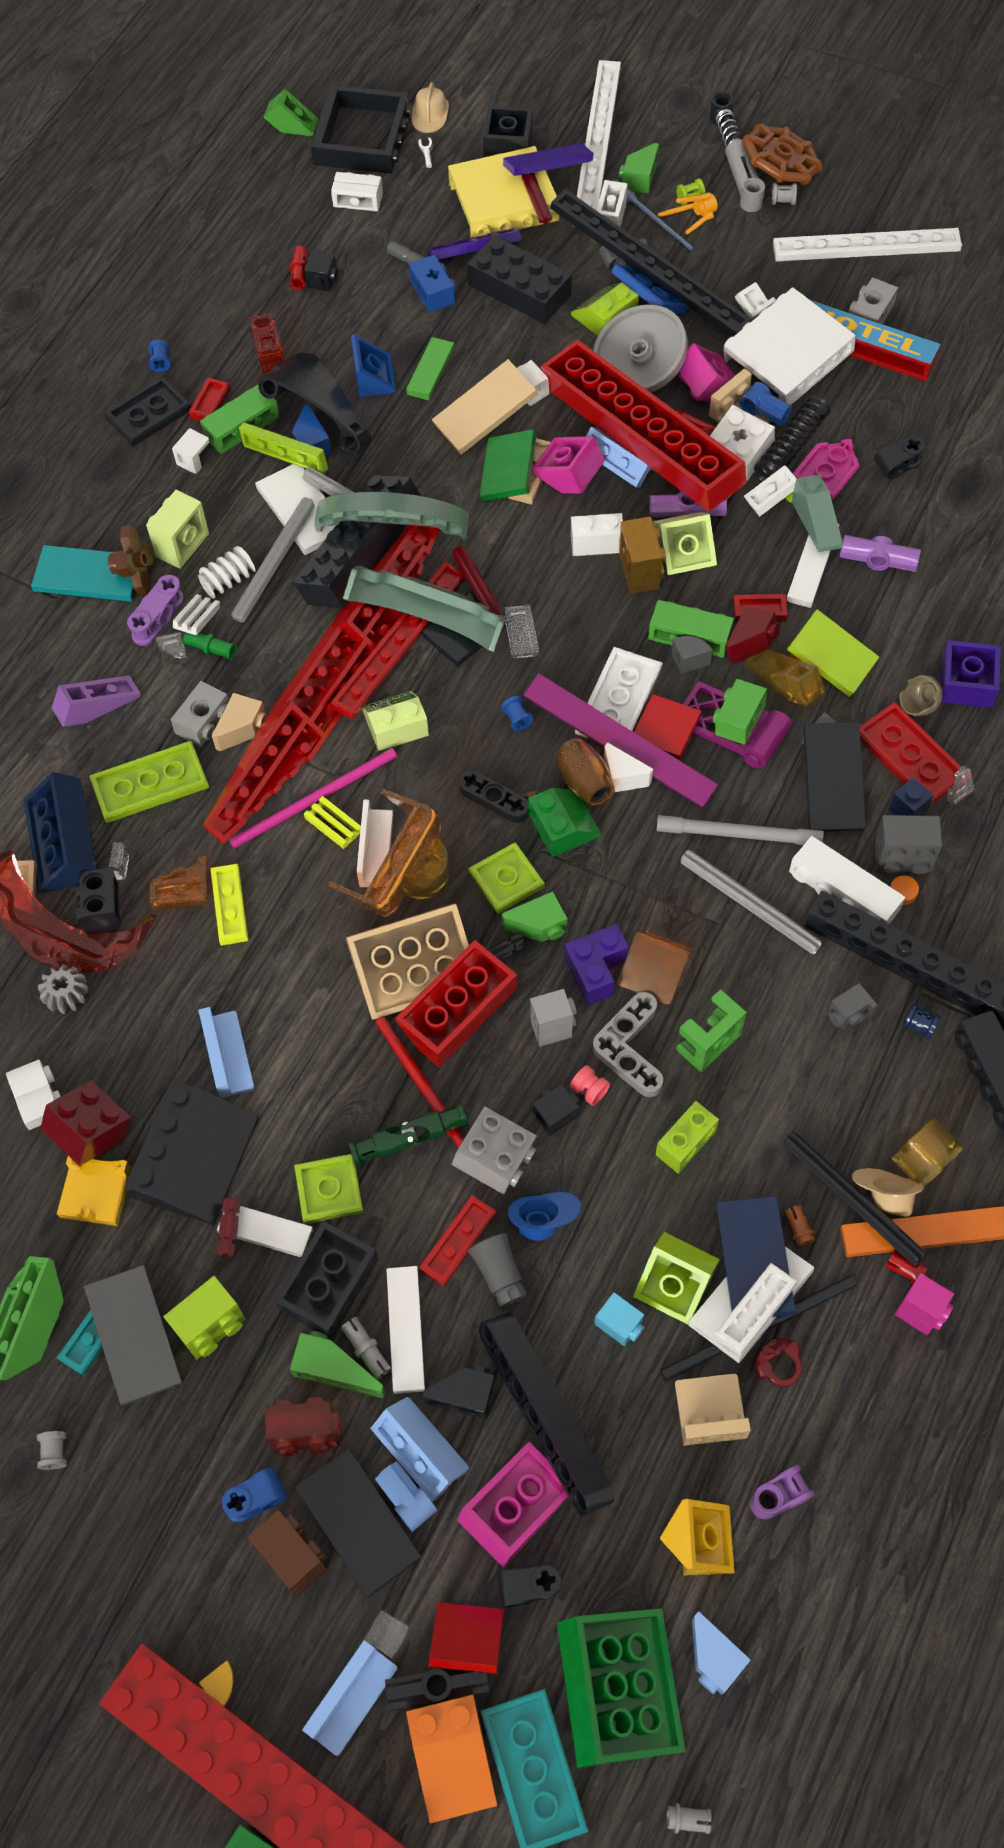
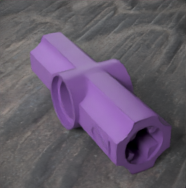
[649,491,727,518]
[840,535,921,572]

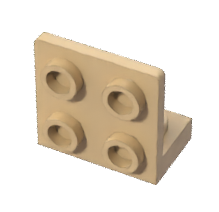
[709,368,771,423]
[675,1374,751,1446]

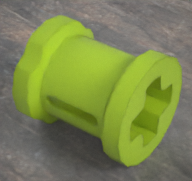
[677,178,706,206]

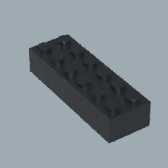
[293,475,421,609]

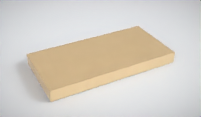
[432,359,538,455]

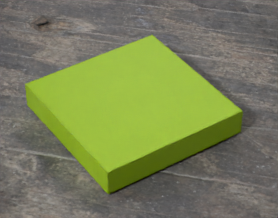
[468,842,545,914]
[294,1154,363,1225]

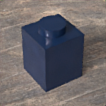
[889,778,933,816]

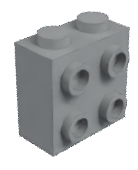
[452,1106,537,1194]

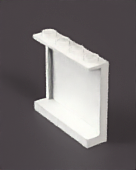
[724,287,856,405]

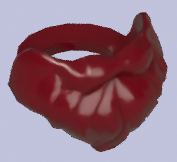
[755,1338,802,1387]

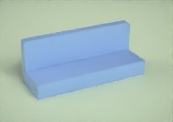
[586,427,653,487]
[199,1007,254,1098]
[370,1397,469,1502]
[302,1640,398,1756]

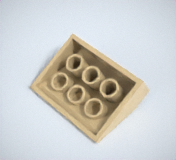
[345,904,469,1020]

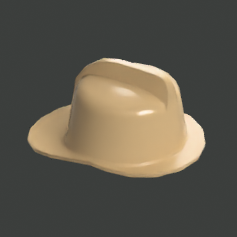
[411,82,449,133]
[852,1168,924,1217]

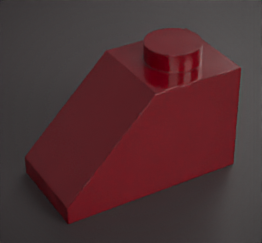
[725,607,780,664]

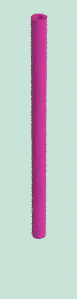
[229,748,397,849]

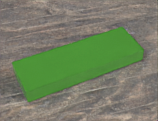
[406,337,455,401]

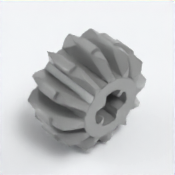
[38,964,88,1014]

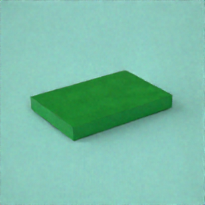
[479,429,537,501]

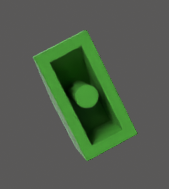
[264,89,319,136]
[619,143,659,194]
[502,892,568,942]

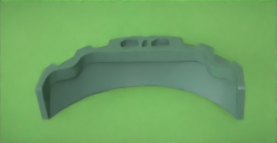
[314,492,469,542]
[343,566,506,652]

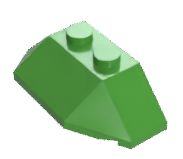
[0,1256,64,1380]

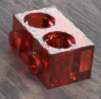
[249,313,284,373]

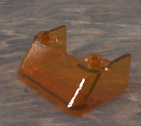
[328,789,441,917]

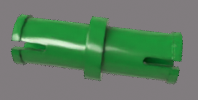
[183,632,237,660]

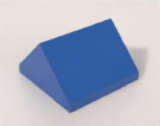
[351,334,396,397]

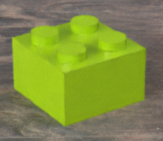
[163,1276,246,1360]

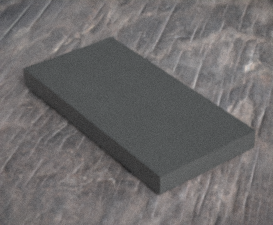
[84,1265,182,1406]

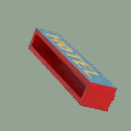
[810,300,941,381]

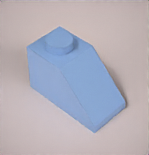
[692,1611,750,1695]

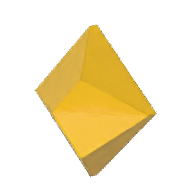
[660,1499,735,1575]

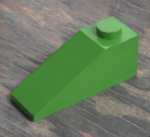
[290,1331,385,1398]

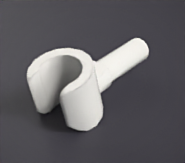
[419,137,433,168]

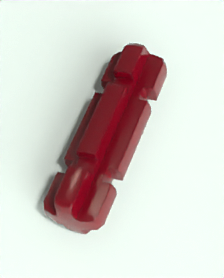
[216,1198,241,1258]

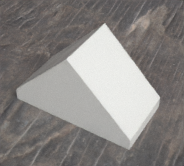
[604,743,653,793]

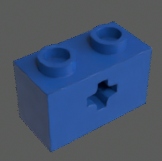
[409,255,457,313]

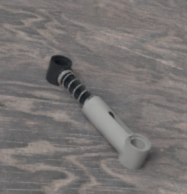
[710,92,765,212]

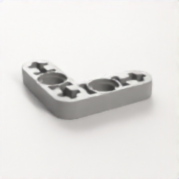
[593,992,663,1097]

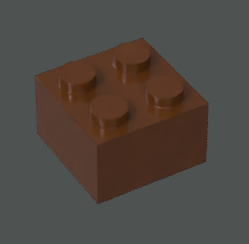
[247,1510,327,1598]

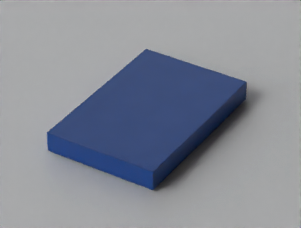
[611,264,689,315]

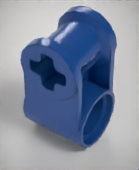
[222,1467,288,1523]

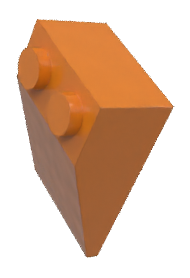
[406,1695,497,1823]

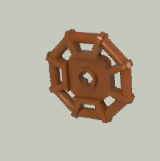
[742,123,822,185]

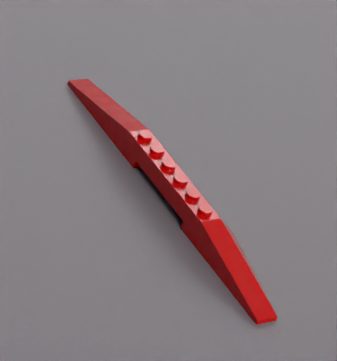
[203,525,440,844]

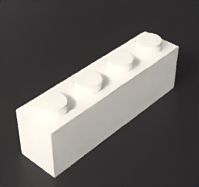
[789,836,905,924]

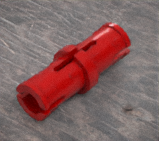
[290,246,308,290]

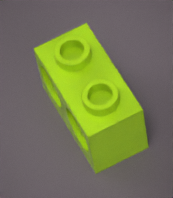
[656,1101,719,1174]

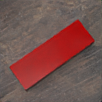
[419,1195,497,1287]

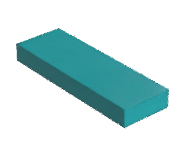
[57,1310,103,1376]

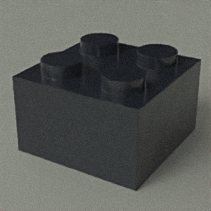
[483,105,533,158]

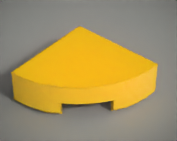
[199,1661,234,1706]

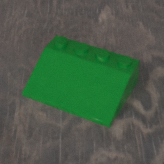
[557,1609,686,1768]

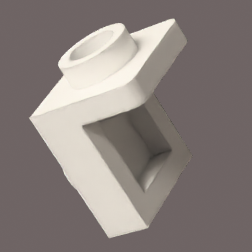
[735,282,776,320]

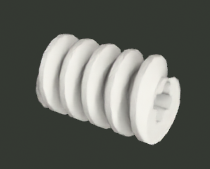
[198,546,256,599]

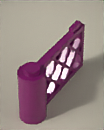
[683,681,792,768]

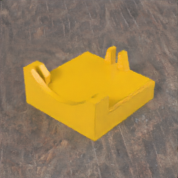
[57,1156,132,1226]

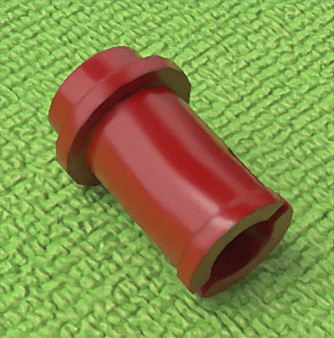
[886,1250,928,1284]

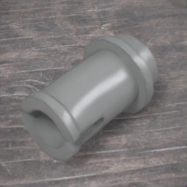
[667,1803,711,1834]

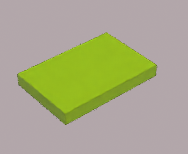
[787,609,879,697]

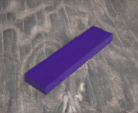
[503,143,594,176]
[426,228,521,260]

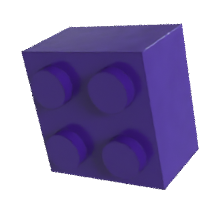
[940,640,1001,708]

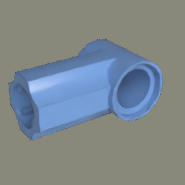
[375,1461,438,1532]

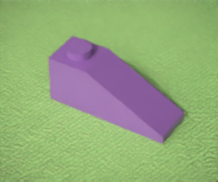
[52,675,141,727]

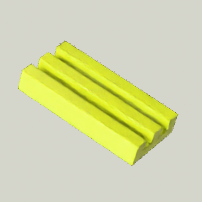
[304,796,361,849]

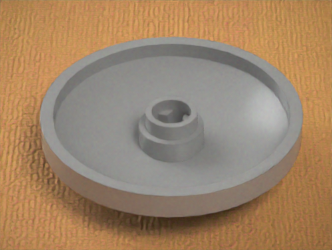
[593,305,688,393]

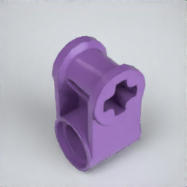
[750,1465,815,1520]

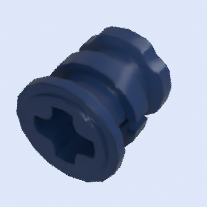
[902,1002,940,1039]

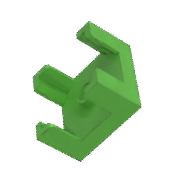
[676,989,747,1073]

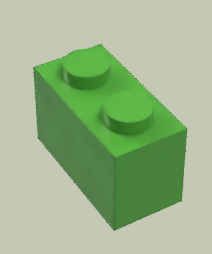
[713,679,767,745]

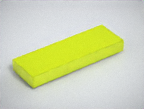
[210,864,249,946]

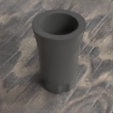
[468,1233,527,1308]

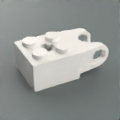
[710,405,775,499]

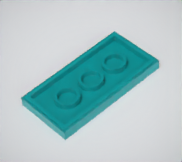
[31,545,135,602]
[481,1689,589,1848]

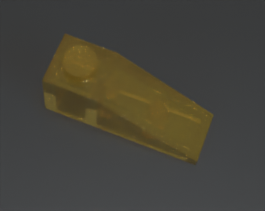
[744,649,825,707]

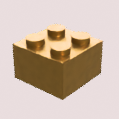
[619,517,666,594]

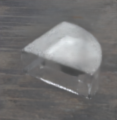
[155,632,187,658]
[948,766,975,804]

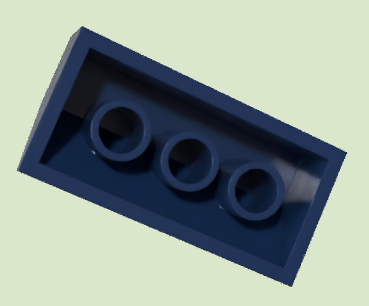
[24,772,96,893]

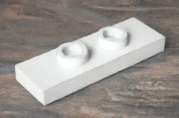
[715,1263,797,1356]

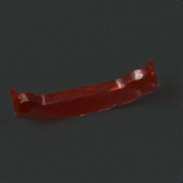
[0,850,157,973]

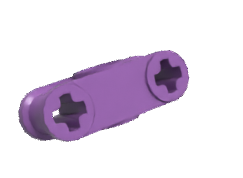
[127,575,184,646]

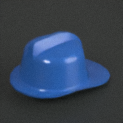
[508,1192,581,1241]

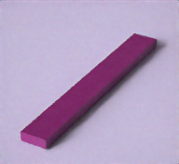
[524,673,718,809]

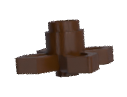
[108,525,155,595]

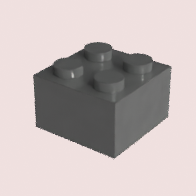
[874,815,942,875]

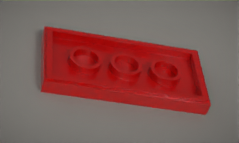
[860,702,969,805]

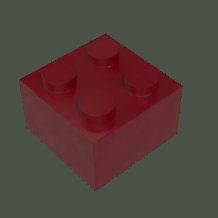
[40,1080,131,1166]

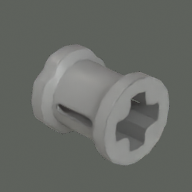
[771,183,797,205]
[37,1431,67,1470]

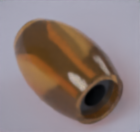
[557,738,615,806]

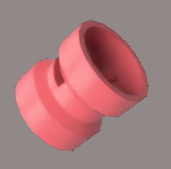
[569,1065,611,1106]

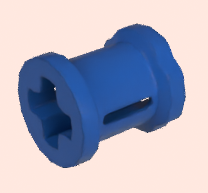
[148,339,171,372]
[501,696,534,732]

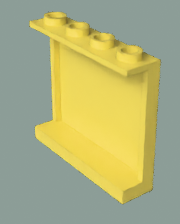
[448,146,559,238]

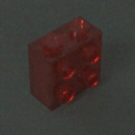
[265,1397,343,1456]

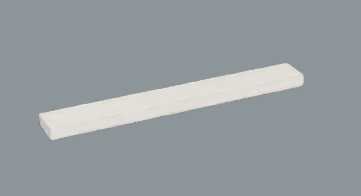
[773,228,962,261]

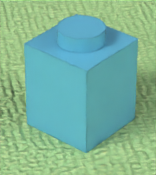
[595,1292,645,1347]

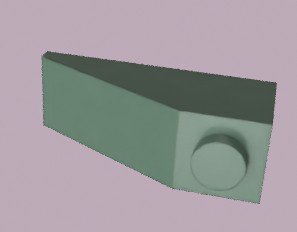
[792,475,843,552]

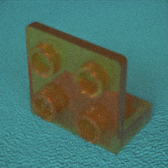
[617,929,694,1005]

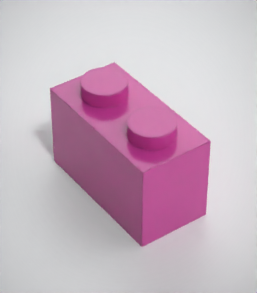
[895,1273,954,1335]

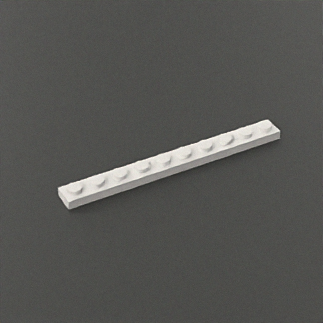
[573,60,621,226]

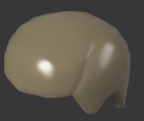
[899,675,943,716]

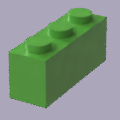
[200,385,280,454]
[648,600,734,658]

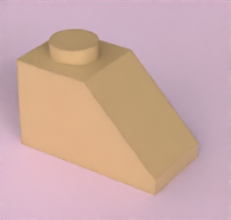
[212,693,267,751]

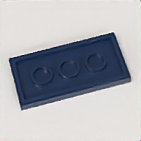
[716,1196,796,1317]

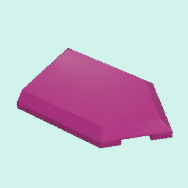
[792,439,860,501]

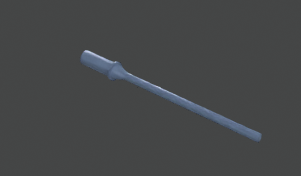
[614,180,694,251]

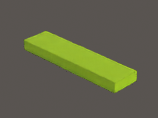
[239,422,328,474]

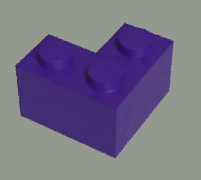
[564,924,629,1006]

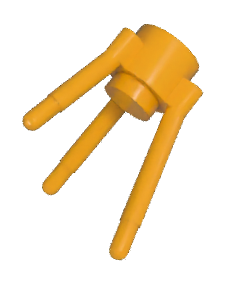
[657,192,717,235]

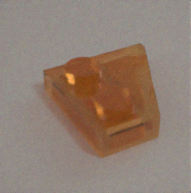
[150,856,208,910]

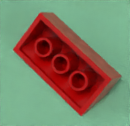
[395,940,518,1068]

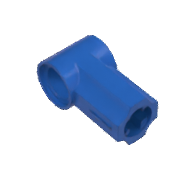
[739,382,792,426]

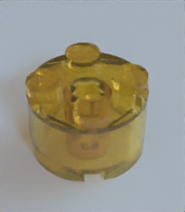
[392,834,449,899]
[891,1117,963,1186]

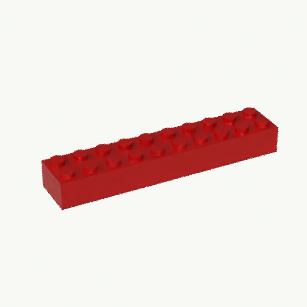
[541,339,747,512]
[99,1643,408,1848]

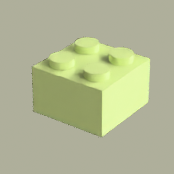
[146,490,209,569]

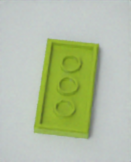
[89,741,209,824]

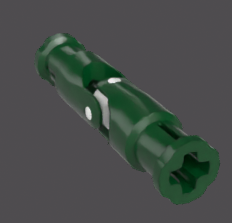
[349,1101,470,1167]

